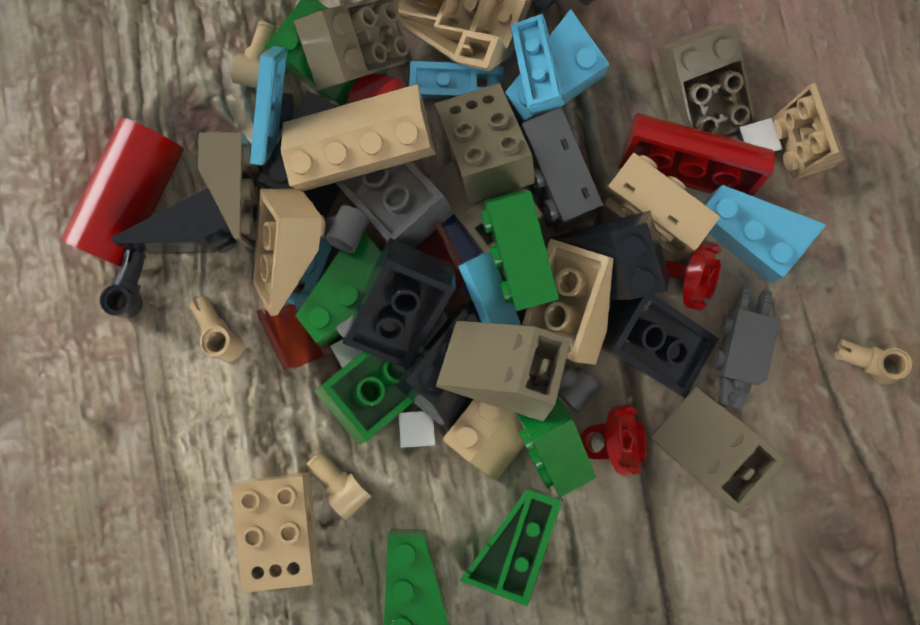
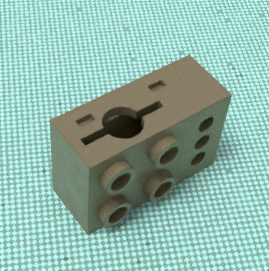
[435,83,536,204]

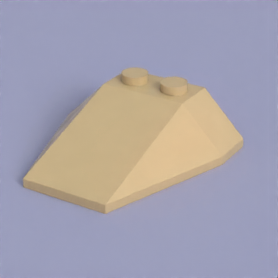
[394,0,532,71]

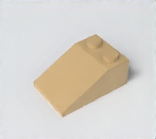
[252,189,325,316]
[522,239,613,365]

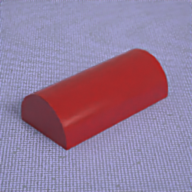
[618,113,775,196]
[60,117,184,266]

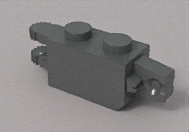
[713,284,780,409]

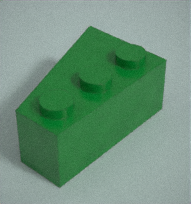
[480,189,559,311]
[295,232,382,348]
[514,395,596,498]
[459,487,563,606]
[384,528,451,625]

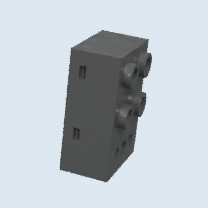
[521,107,603,233]
[335,162,455,248]

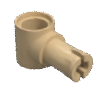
[231,21,277,89]
[189,296,244,362]
[834,339,912,385]
[307,451,373,520]

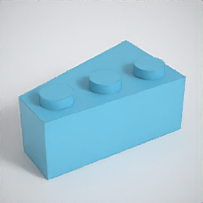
[505,9,610,129]
[703,185,826,283]

